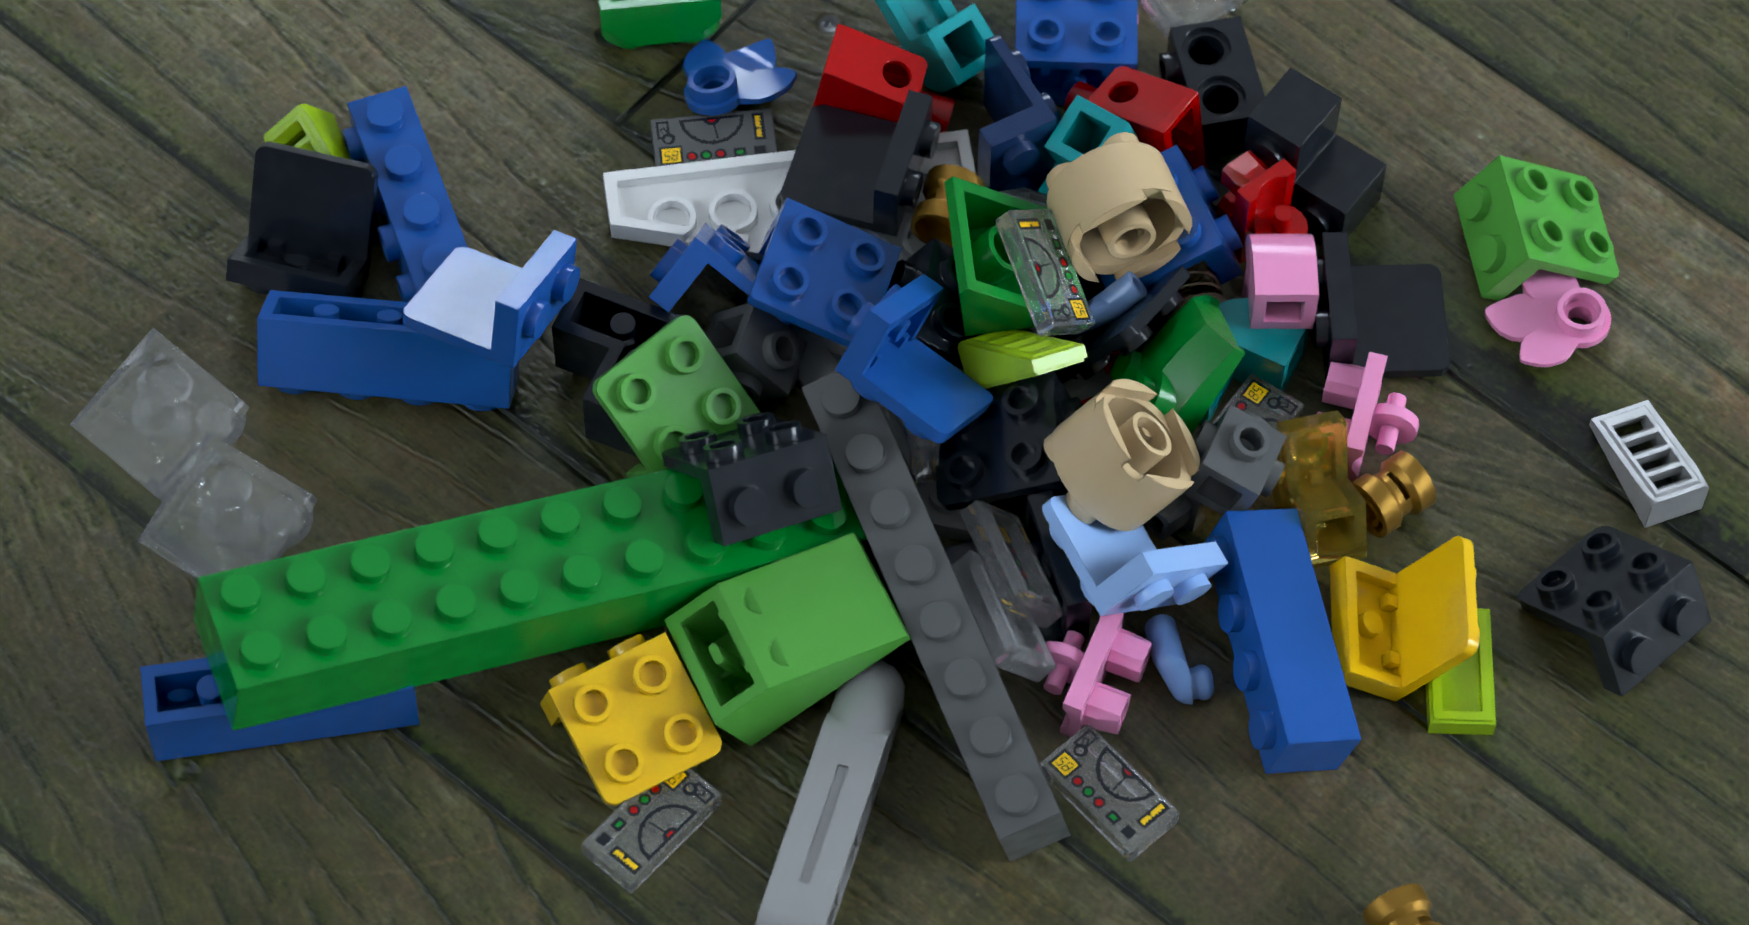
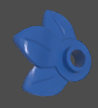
[683,38,797,116]

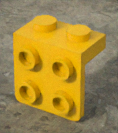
[1329,536,1480,702]
[540,632,722,806]

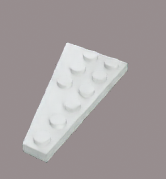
[603,130,976,262]

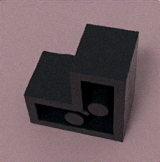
[1243,68,1387,237]
[551,278,681,457]

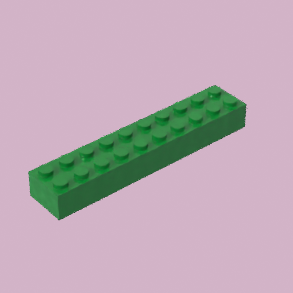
[193,460,867,731]

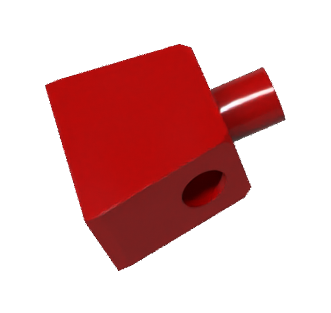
[812,24,955,133]
[1064,66,1206,169]

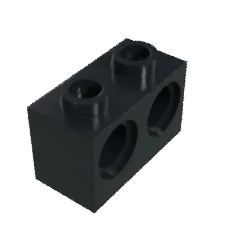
[1159,16,1265,158]

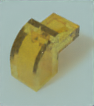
[1272,410,1367,568]

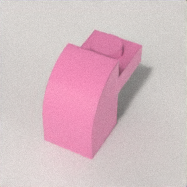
[1241,234,1319,329]

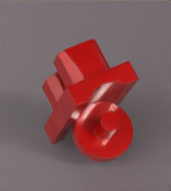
[1216,150,1308,264]

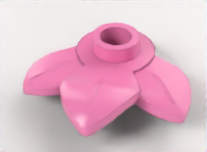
[1484,269,1611,367]

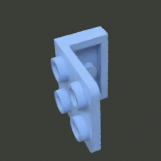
[1042,495,1228,616]

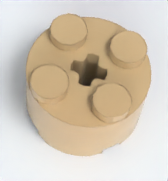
[1046,132,1192,283]
[1043,379,1200,531]

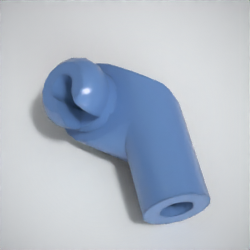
[1060,271,1147,336]
[1144,615,1214,705]

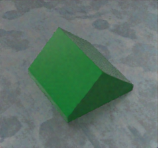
[944,176,1063,336]

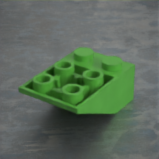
[664,533,911,746]

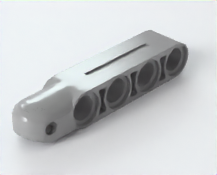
[755,659,905,925]

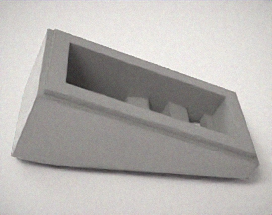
[1589,400,1709,528]

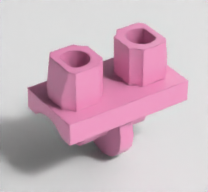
[1308,352,1419,482]
[1035,613,1152,739]

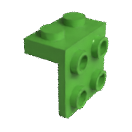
[1453,155,1619,301]
[592,315,760,478]

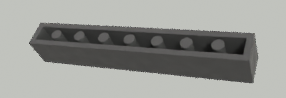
[801,371,1071,862]

